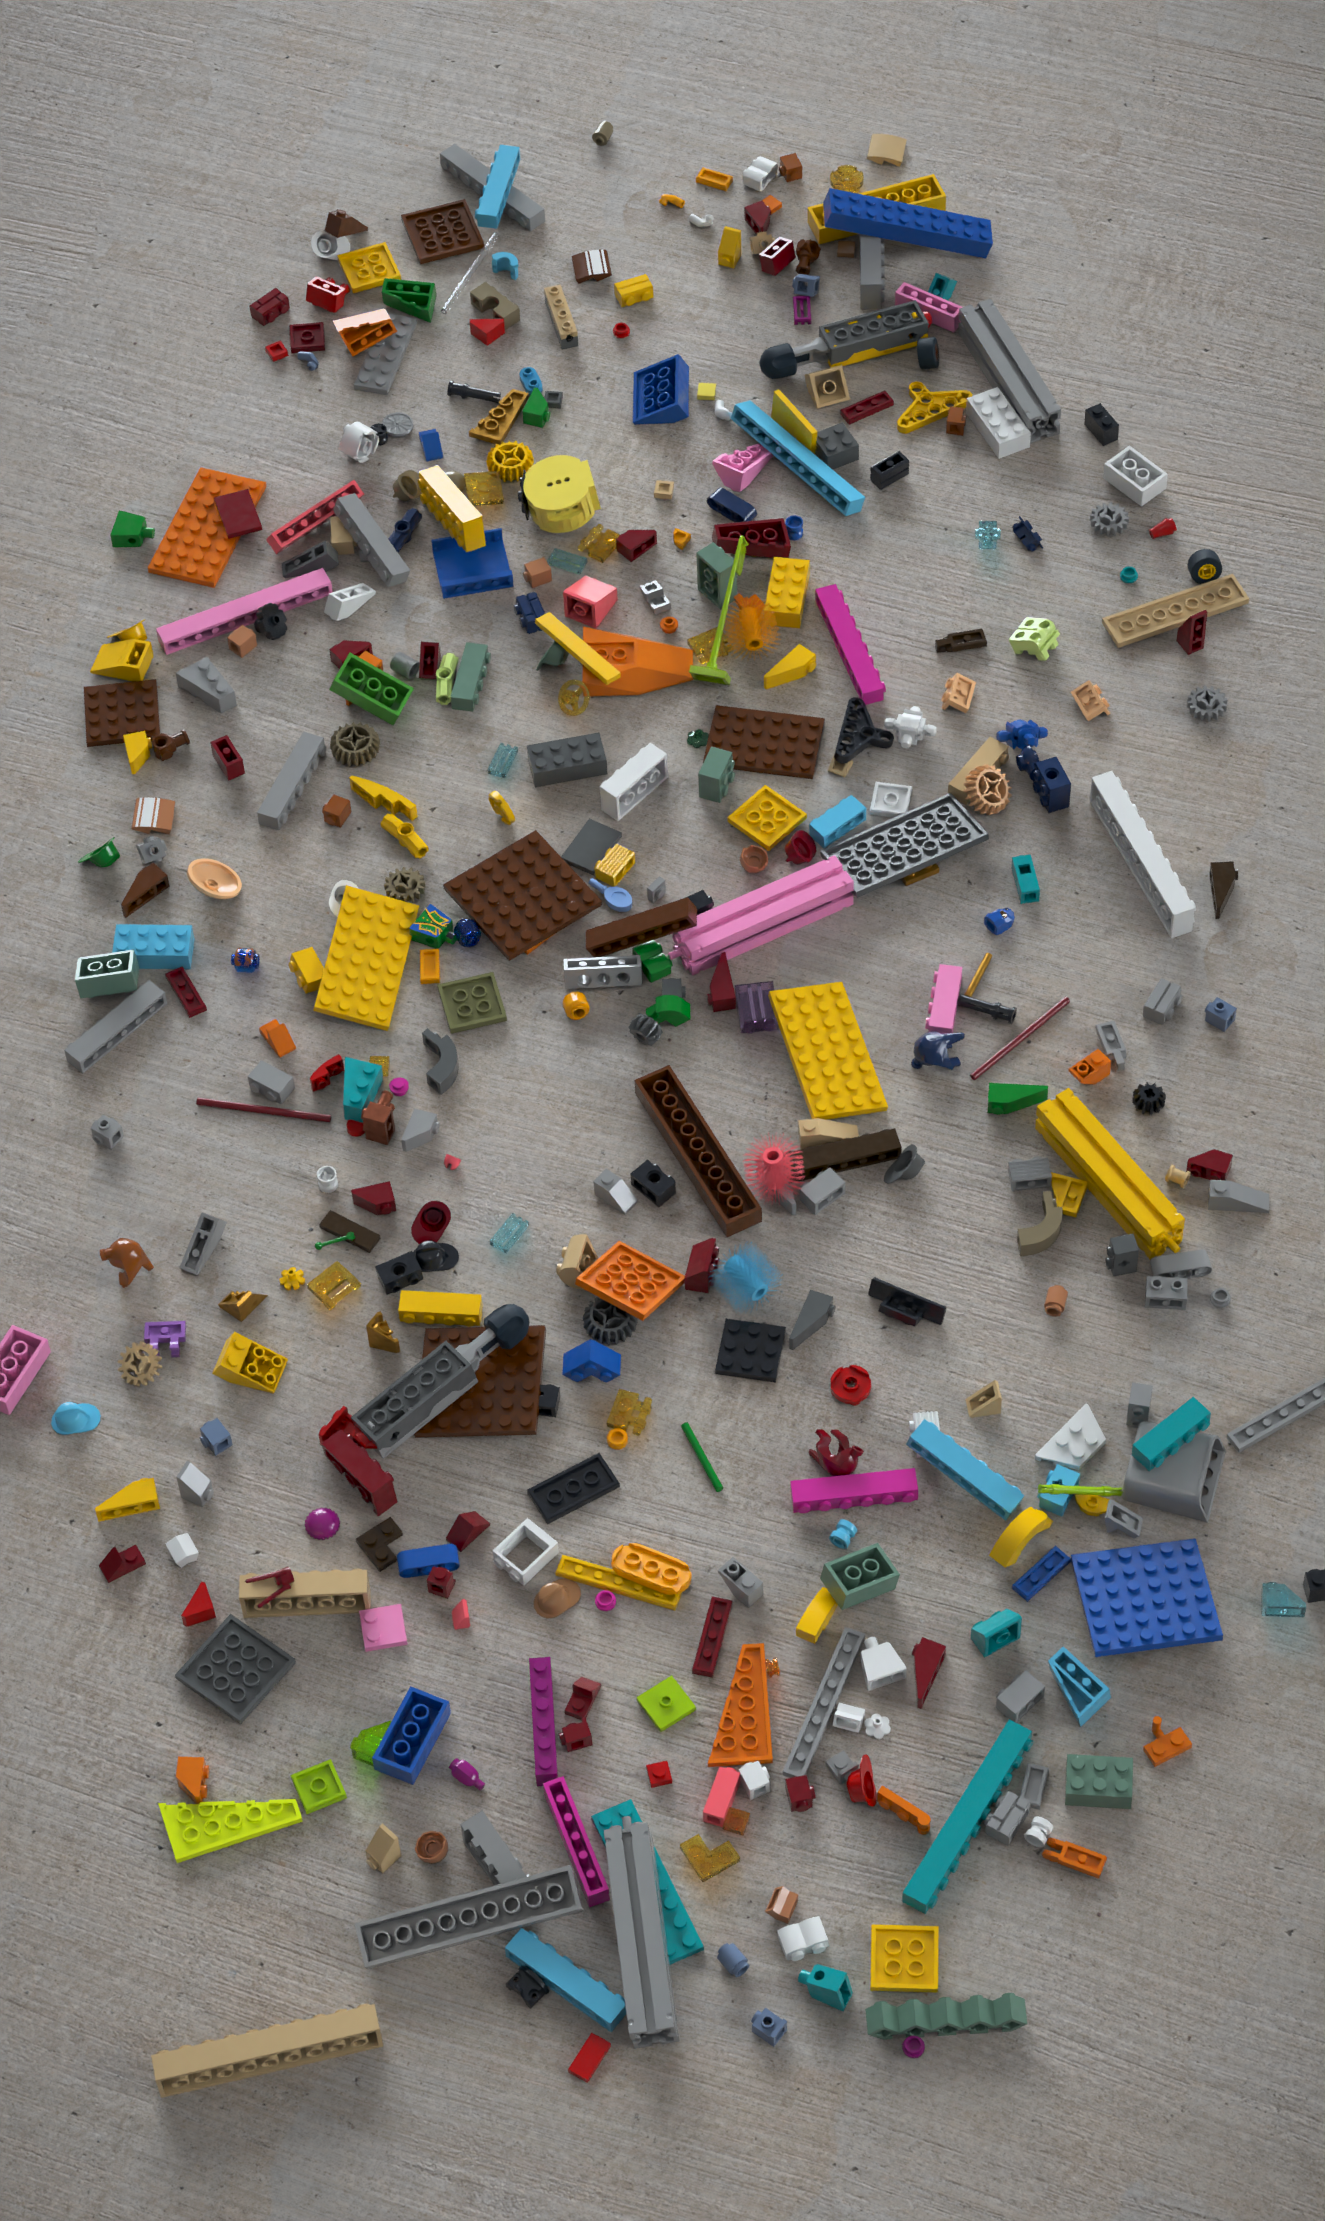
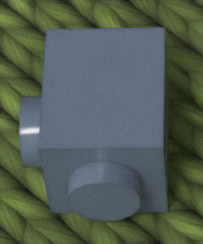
[1205,997,1237,1032]
[200,1418,233,1456]

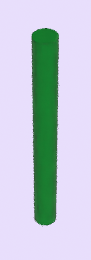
[681,1422,723,1492]

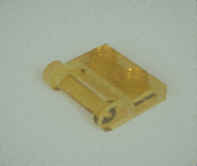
[307,1261,361,1311]

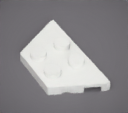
[1035,1404,1106,1470]

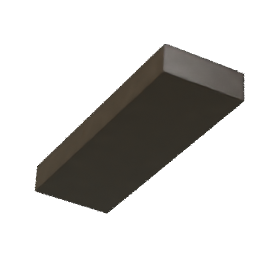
[319,1210,381,1253]

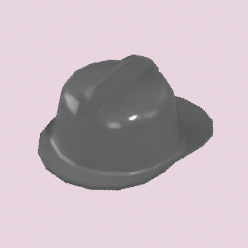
[884,1144,925,1184]

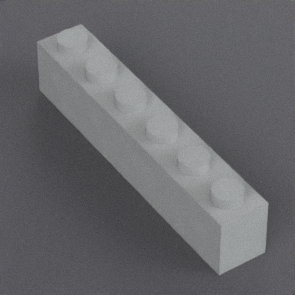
[333,493,410,587]
[257,732,326,830]
[64,980,167,1074]

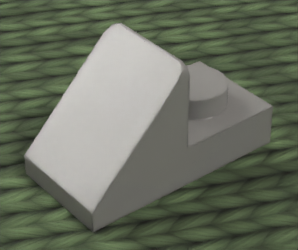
[1105,1499,1143,1538]

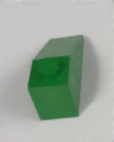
[987,1083,1048,1115]

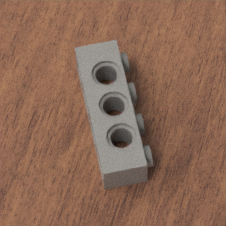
[563,955,642,989]

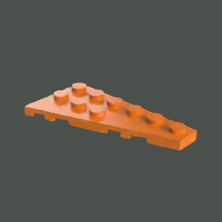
[707,1643,773,1767]

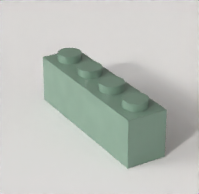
[451,642,491,712]

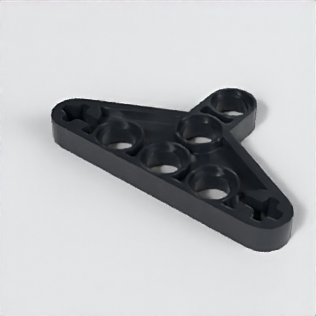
[834,697,894,764]

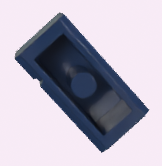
[514,592,545,634]

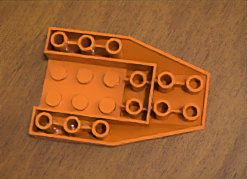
[582,626,693,696]

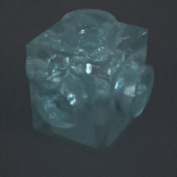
[975,521,1001,549]

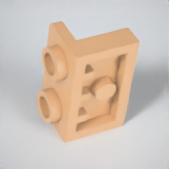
[941,673,976,713]
[1071,680,1111,721]

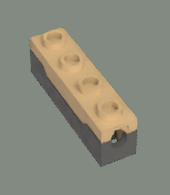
[544,284,578,350]

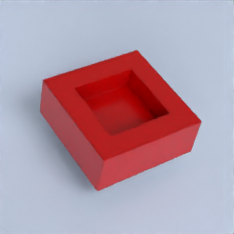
[265,340,289,362]
[646,1760,672,1788]

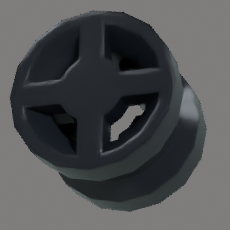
[370,423,388,446]

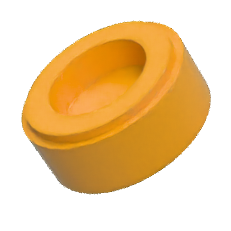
[607,1428,628,1450]

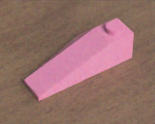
[712,443,774,492]

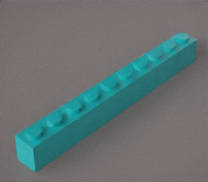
[902,1719,1033,1914]

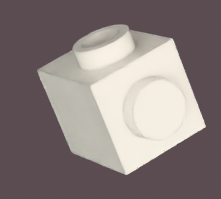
[739,1761,770,1800]

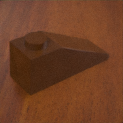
[324,209,368,238]
[121,863,170,918]

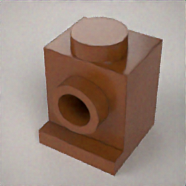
[946,406,967,436]

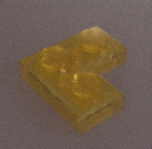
[680,1834,740,1882]

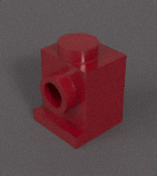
[427,1566,456,1599]
[558,1717,593,1752]

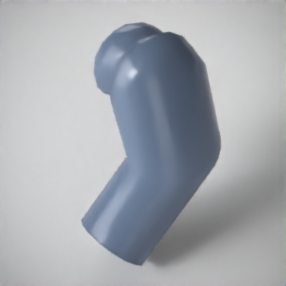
[297,351,319,371]

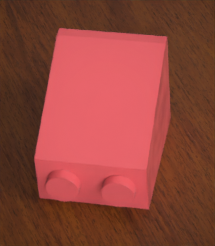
[563,575,618,629]

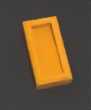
[696,167,733,191]
[420,949,440,984]

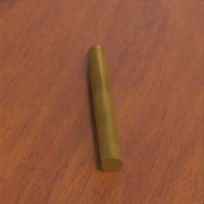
[964,953,992,997]

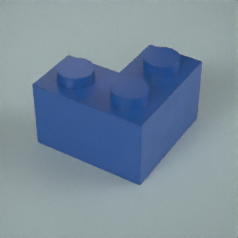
[562,1339,621,1383]

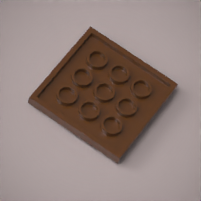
[401,199,485,264]
[84,679,160,747]

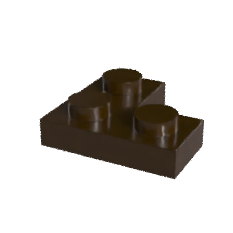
[356,1517,403,1572]

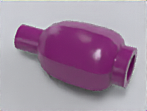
[449,1758,485,1791]

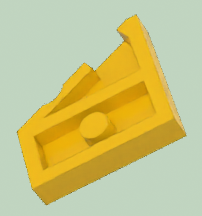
[1051,1172,1088,1218]

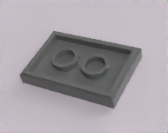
[561,818,622,875]

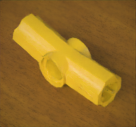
[380,814,429,859]

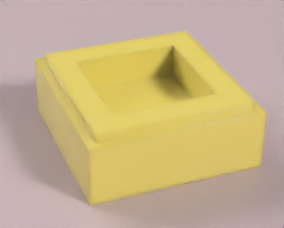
[697,383,716,400]

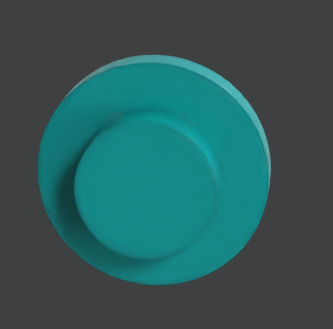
[1120,566,1138,583]

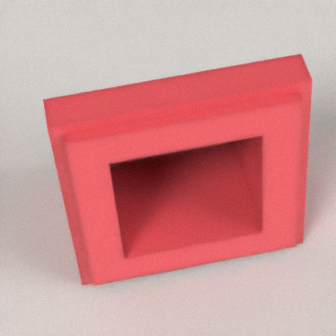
[452,1599,470,1630]

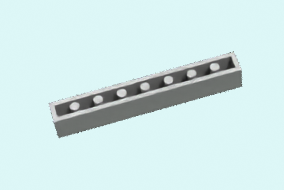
[440,144,545,231]

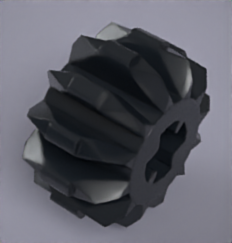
[1132,1082,1166,1115]

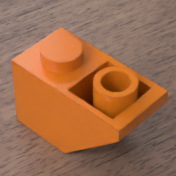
[1068,1049,1111,1085]
[176,1756,210,1804]

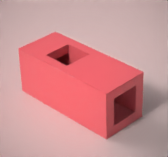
[703,1766,740,1828]

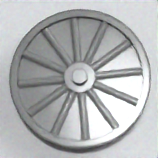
[382,412,413,437]

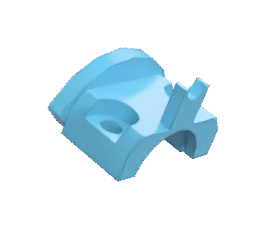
[492,252,519,280]

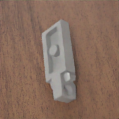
[1095,1021,1126,1071]

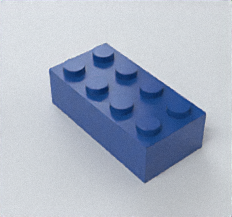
[372,1686,451,1785]

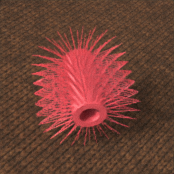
[743,1132,805,1204]

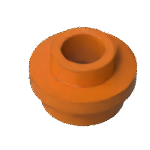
[660,617,678,634]

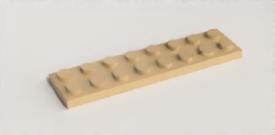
[1102,574,1249,648]

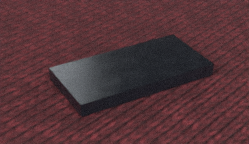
[527,1453,620,1525]

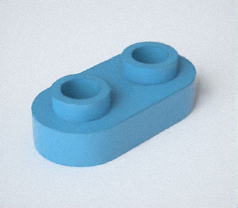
[519,367,543,395]

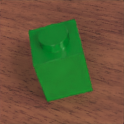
[522,387,551,428]

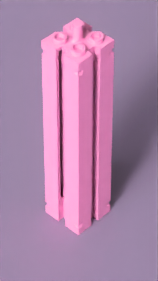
[668,855,854,976]

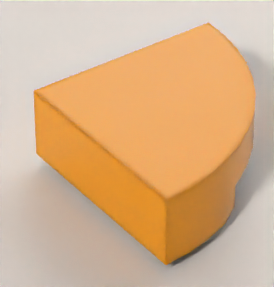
[673,528,691,550]

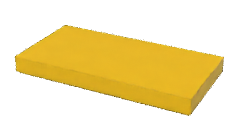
[771,389,818,454]

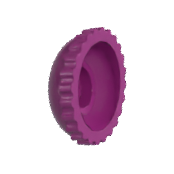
[305,1507,340,1540]

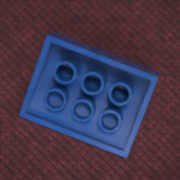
[633,354,689,425]

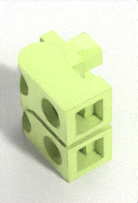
[1009,617,1060,661]

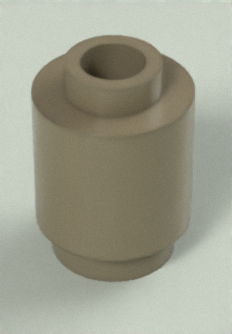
[592,121,613,146]

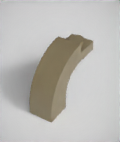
[1017,1191,1063,1256]

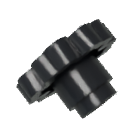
[254,603,287,640]

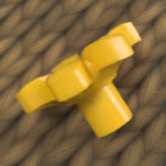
[279,1267,305,1291]

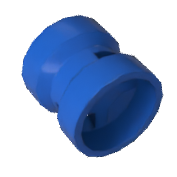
[785,515,803,541]

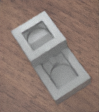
[639,580,672,615]

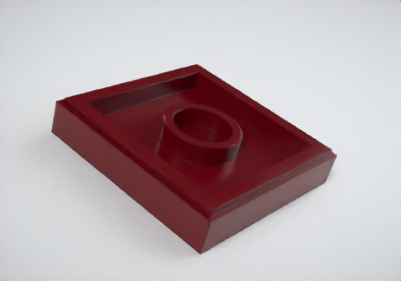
[289,322,325,354]

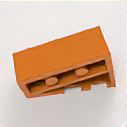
[333,308,397,357]

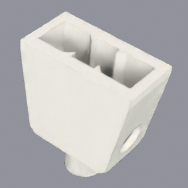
[861,1637,906,1691]

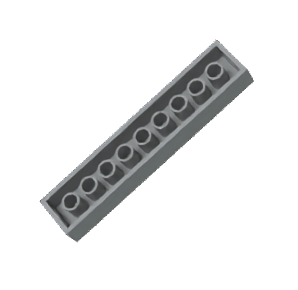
[354,1865,583,1970]

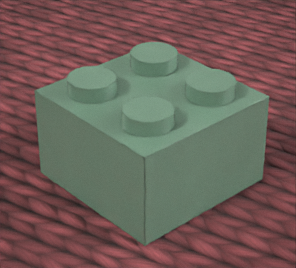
[698,746,735,803]

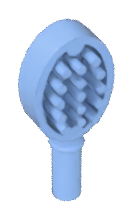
[588,878,632,912]

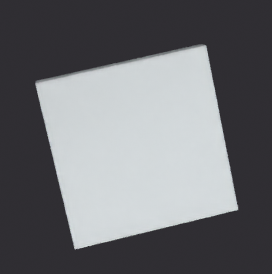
[870,782,912,818]

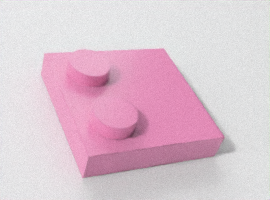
[359,1604,408,1652]

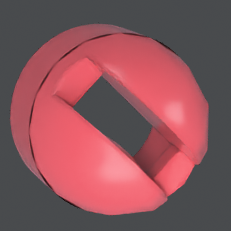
[444,1154,461,1170]

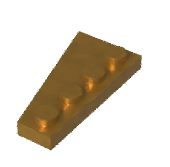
[469,389,529,445]

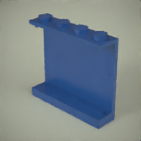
[431,528,514,599]

